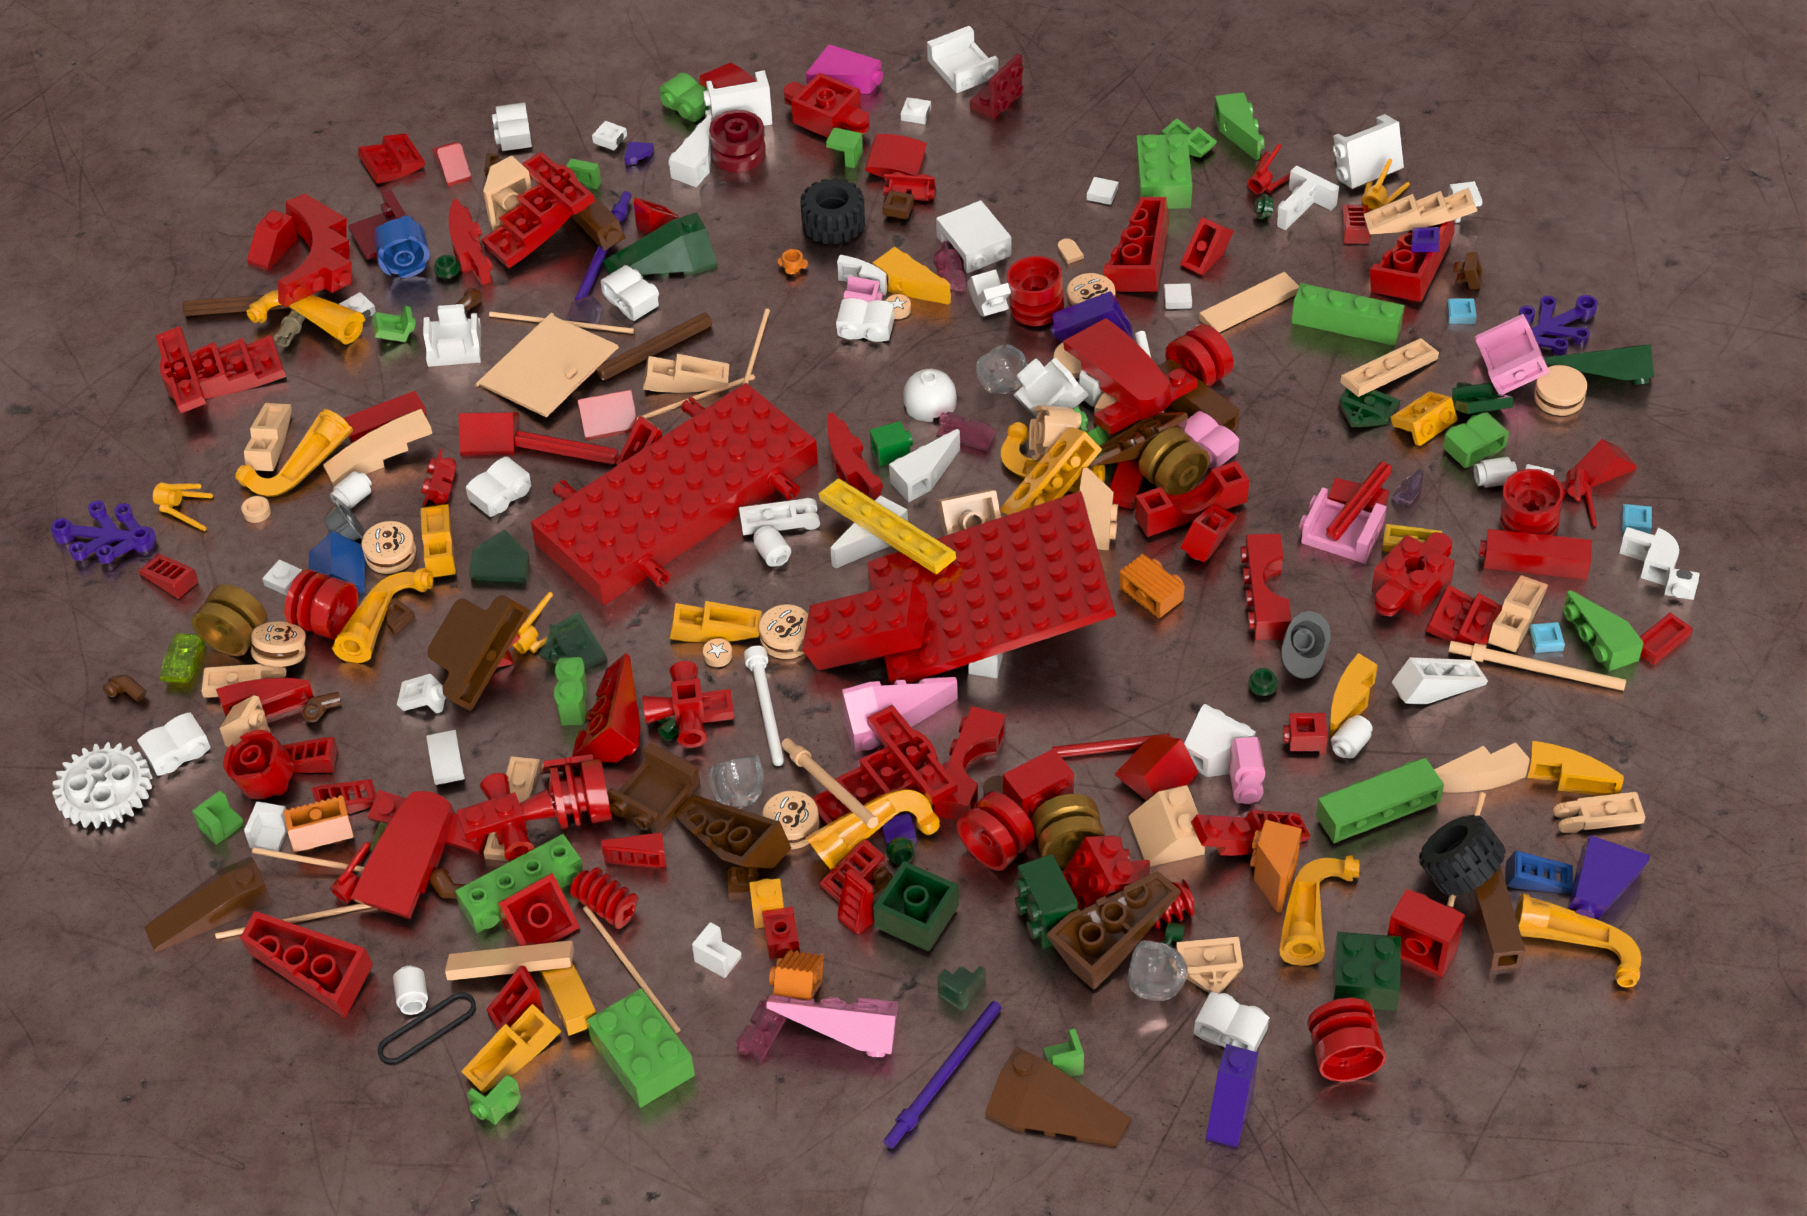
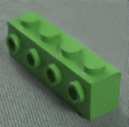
[1292,283,1404,346]
[1316,758,1444,843]
[455,834,583,934]

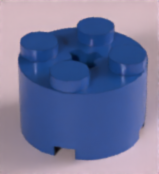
[374,216,430,278]

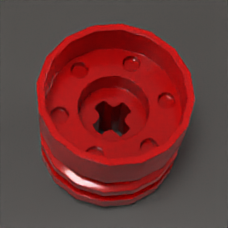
[1007,256,1065,326]
[1500,469,1563,536]
[284,569,358,640]
[548,758,612,830]
[1307,998,1387,1082]

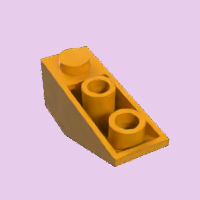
[872,247,951,305]

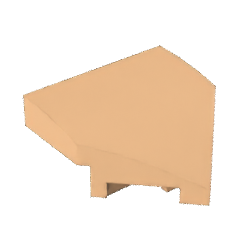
[1176,937,1243,994]

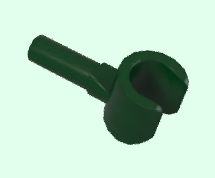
[657,717,679,741]
[1155,922,1185,963]

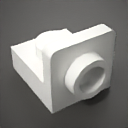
[397,674,446,713]

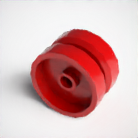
[1165,323,1234,387]
[957,791,1035,871]

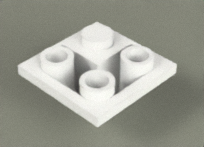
[1184,704,1256,777]

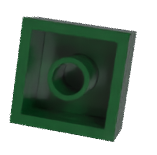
[1015,854,1078,949]
[873,861,959,951]
[1333,931,1401,1011]

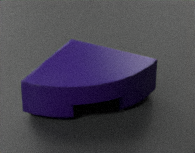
[624,142,654,165]

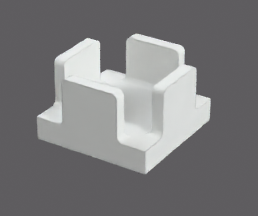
[423,304,481,367]
[1014,357,1088,419]

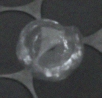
[976,344,1027,394]
[708,755,764,809]
[1128,940,1188,1001]

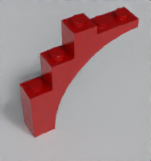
[278,193,352,307]

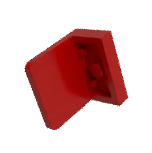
[1063,835,1140,911]

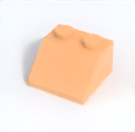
[483,155,532,231]
[1079,468,1118,550]
[936,489,1001,536]
[1128,785,1205,867]

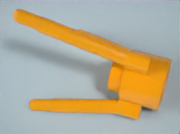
[1361,158,1410,211]
[153,482,213,531]
[512,592,581,654]

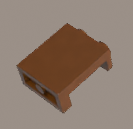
[607,742,701,833]

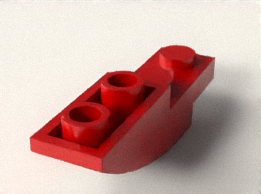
[449,198,493,285]
[827,412,883,501]
[1191,810,1311,856]

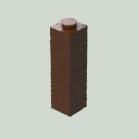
[570,179,625,251]
[1157,358,1240,432]
[1468,866,1525,971]

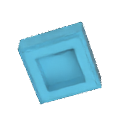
[1447,299,1477,324]
[1622,504,1652,534]
[1529,622,1565,653]

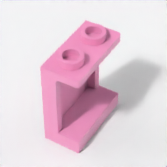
[1474,314,1550,395]
[1299,487,1387,564]

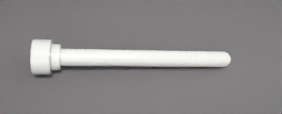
[744,646,784,766]

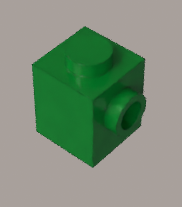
[869,421,913,467]

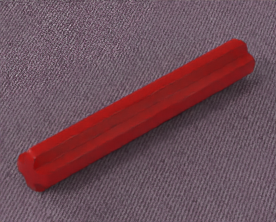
[514,431,618,465]
[1326,461,1392,541]

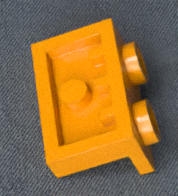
[1390,391,1457,446]

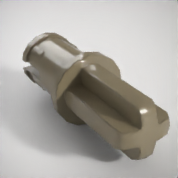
[274,309,305,347]

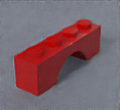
[1135,461,1249,537]
[1240,534,1292,641]
[934,706,1006,821]

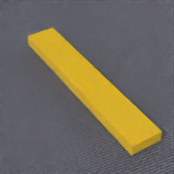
[818,478,957,574]

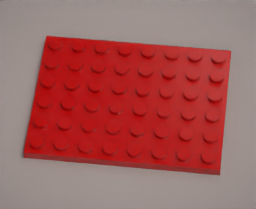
[867,491,1116,685]

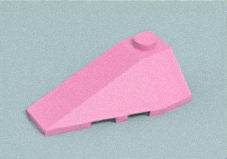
[842,677,958,753]
[766,994,898,1057]

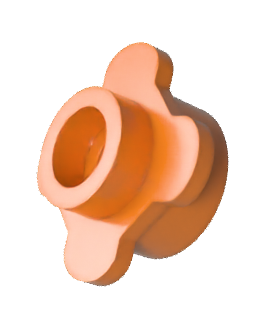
[778,249,808,274]

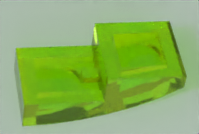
[160,633,205,683]

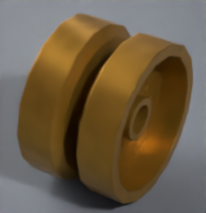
[1139,427,1210,495]
[191,584,268,656]
[1032,794,1106,869]

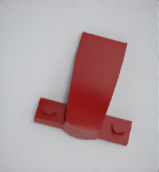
[481,152,595,268]
[1063,318,1198,435]
[155,326,286,413]
[812,705,958,826]
[351,790,489,919]

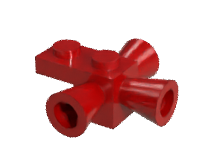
[642,661,735,748]
[457,773,555,861]

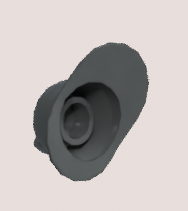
[324,501,365,541]
[1281,611,1331,679]

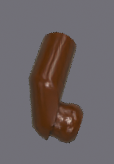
[455,288,482,313]
[103,675,147,702]
[302,692,342,722]
[430,867,467,899]
[873,867,893,905]

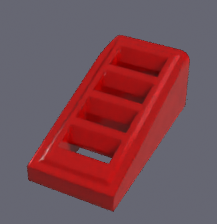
[1342,204,1371,244]
[138,553,199,599]
[282,737,338,773]
[311,779,377,814]
[601,832,667,868]
[820,839,886,903]
[838,869,874,934]

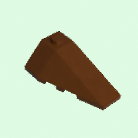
[1088,412,1188,467]
[674,794,792,868]
[144,857,272,953]
[1047,871,1181,990]
[985,1046,1131,1146]

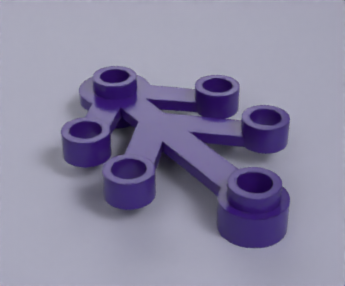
[1518,295,1598,355]
[51,500,156,564]

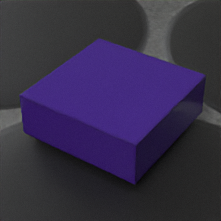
[1412,227,1440,252]
[881,814,917,848]

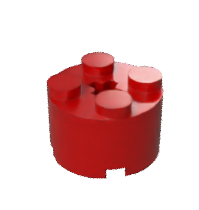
[223,730,294,799]

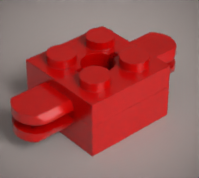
[784,72,870,138]
[1371,532,1455,617]

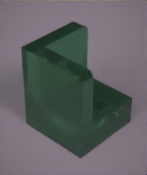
[937,966,986,1011]

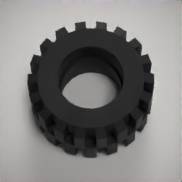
[800,178,865,244]
[1419,814,1506,896]

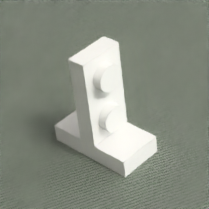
[1276,166,1339,230]

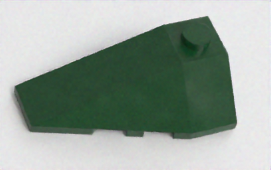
[603,212,718,278]
[1544,344,1654,385]

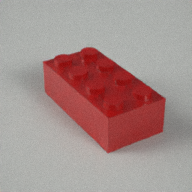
[802,581,928,671]

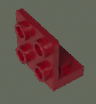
[970,54,1024,119]
[348,190,407,259]

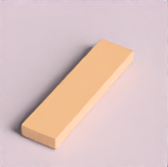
[1199,272,1299,332]
[1340,338,1439,397]
[484,756,541,862]
[445,941,574,981]

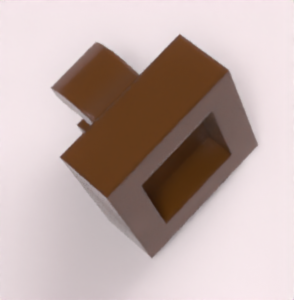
[1453,252,1483,290]
[728,866,759,900]

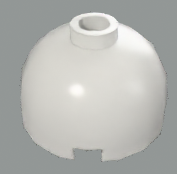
[903,368,957,422]

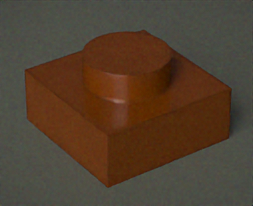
[882,191,915,219]

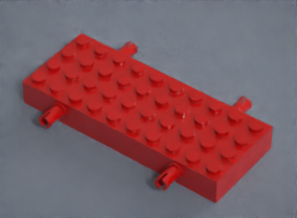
[531,383,818,606]

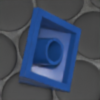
[308,531,366,593]

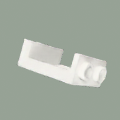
[927,26,999,93]
[703,71,772,126]
[1333,114,1404,188]
[936,200,1011,273]

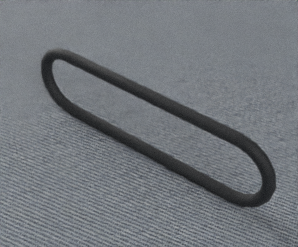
[378,992,476,1063]

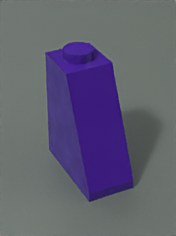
[1051,291,1134,343]
[1568,835,1650,920]
[1206,1044,1259,1148]

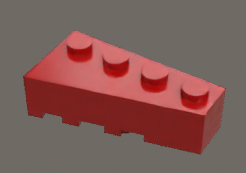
[1103,197,1169,292]
[1370,220,1455,302]
[240,911,373,1018]

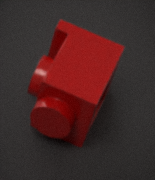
[1283,713,1328,755]
[762,907,800,960]

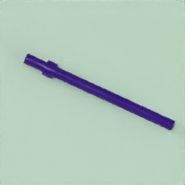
[574,191,632,305]
[883,1001,1002,1149]

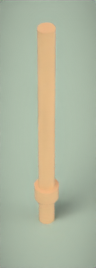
[1449,641,1626,691]
[781,738,879,828]

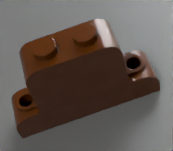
[427,595,530,711]

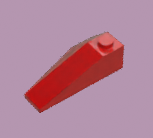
[572,653,641,762]

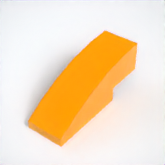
[421,504,456,577]
[669,601,762,643]
[1328,653,1378,741]
[1527,741,1624,796]
[539,963,596,1036]
[461,1004,562,1093]

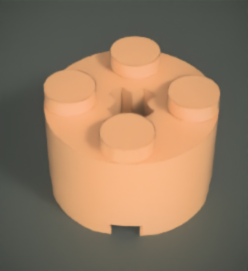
[1029,405,1081,461]

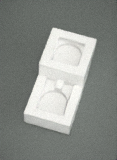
[837,255,887,296]
[426,730,465,785]

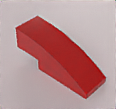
[216,678,314,719]

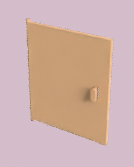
[475,313,619,417]

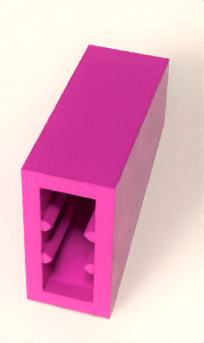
[806,44,883,94]

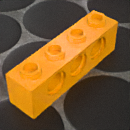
[1000,426,1102,516]

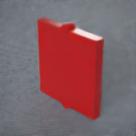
[540,754,593,775]

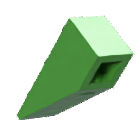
[1214,92,1265,161]
[1563,591,1644,672]

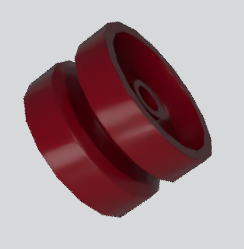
[709,110,766,173]

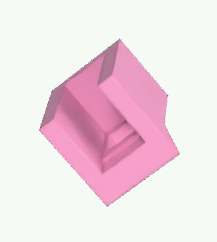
[844,276,883,302]

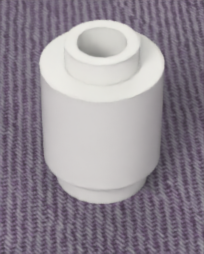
[1474,457,1517,488]
[330,471,372,509]
[753,526,791,567]
[1331,715,1373,759]
[393,965,428,1015]

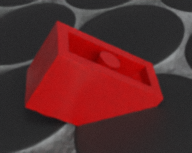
[247,209,298,271]
[1180,217,1234,275]
[1180,503,1237,562]

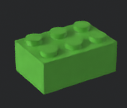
[1136,134,1192,209]
[586,988,695,1108]

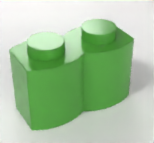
[660,72,709,122]
[1443,412,1509,468]
[554,657,588,726]

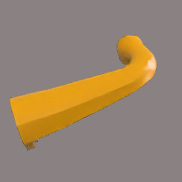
[247,290,365,344]
[235,409,353,497]
[1001,422,1105,494]
[332,568,433,663]
[805,789,940,870]
[1279,855,1359,966]
[1515,893,1641,987]

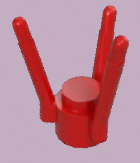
[1247,144,1290,194]
[1561,468,1597,527]
[330,842,373,904]

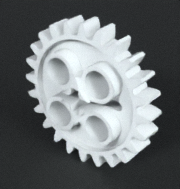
[52,742,152,828]

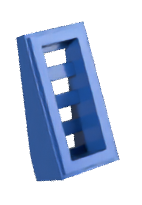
[1505,850,1573,894]

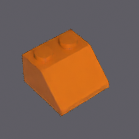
[1250,820,1302,913]

